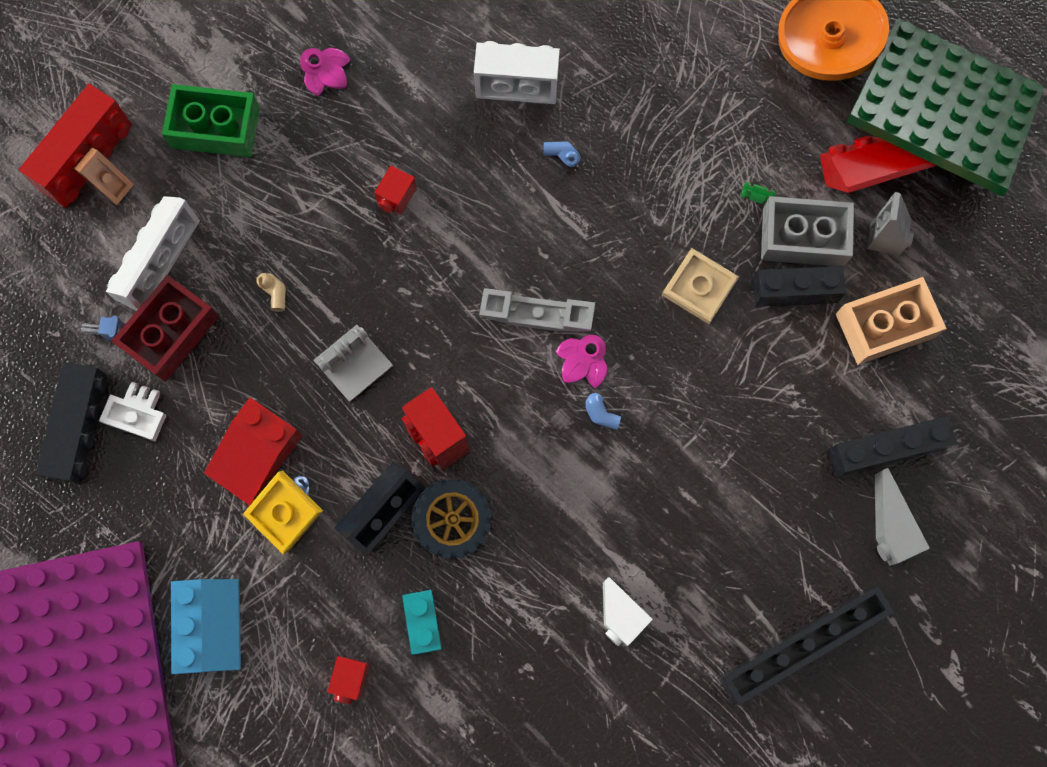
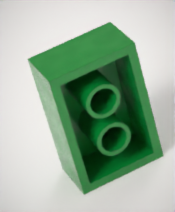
[162,84,260,157]

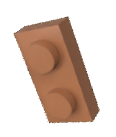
[74,148,134,205]

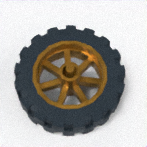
[411,479,491,559]

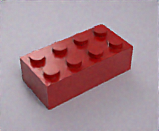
[18,83,132,208]

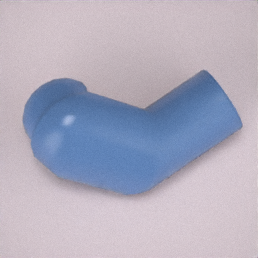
[585,393,621,430]

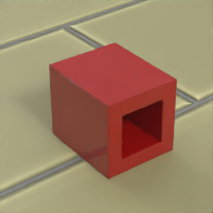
[374,165,417,215]
[327,656,370,704]

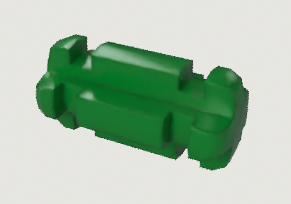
[741,182,776,204]

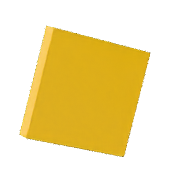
[243,471,323,554]

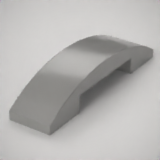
[479,288,595,332]

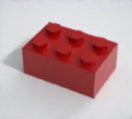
[401,387,470,471]

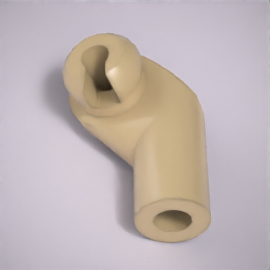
[256,273,286,312]

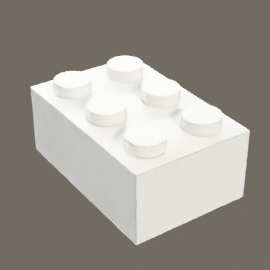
[474,41,560,104]

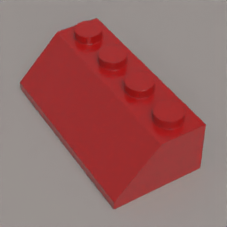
[820,136,937,193]

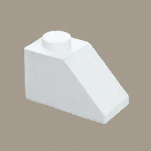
[603,577,653,646]

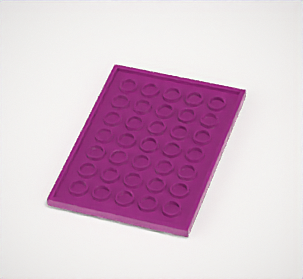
[0,541,177,767]

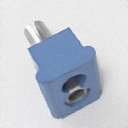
[81,316,125,341]

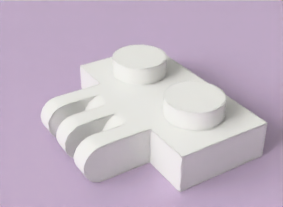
[99,382,166,442]

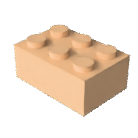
[836,277,946,365]

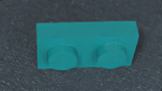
[402,590,442,655]

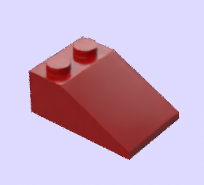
[204,398,303,506]

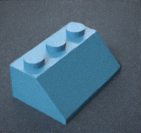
[171,579,241,674]

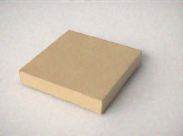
[662,248,739,324]

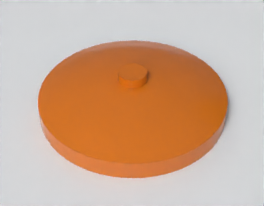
[778,0,889,81]

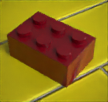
[111,275,219,382]

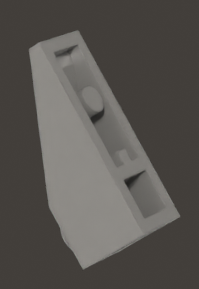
[867,193,914,255]
[875,468,930,566]

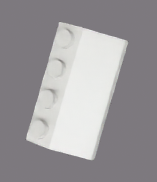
[106,196,200,311]

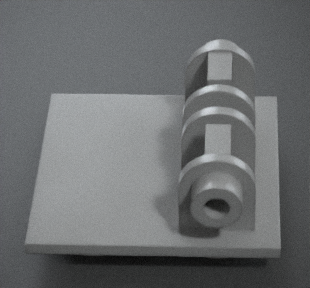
[313,325,393,402]

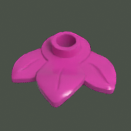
[300,48,350,96]
[556,335,608,388]

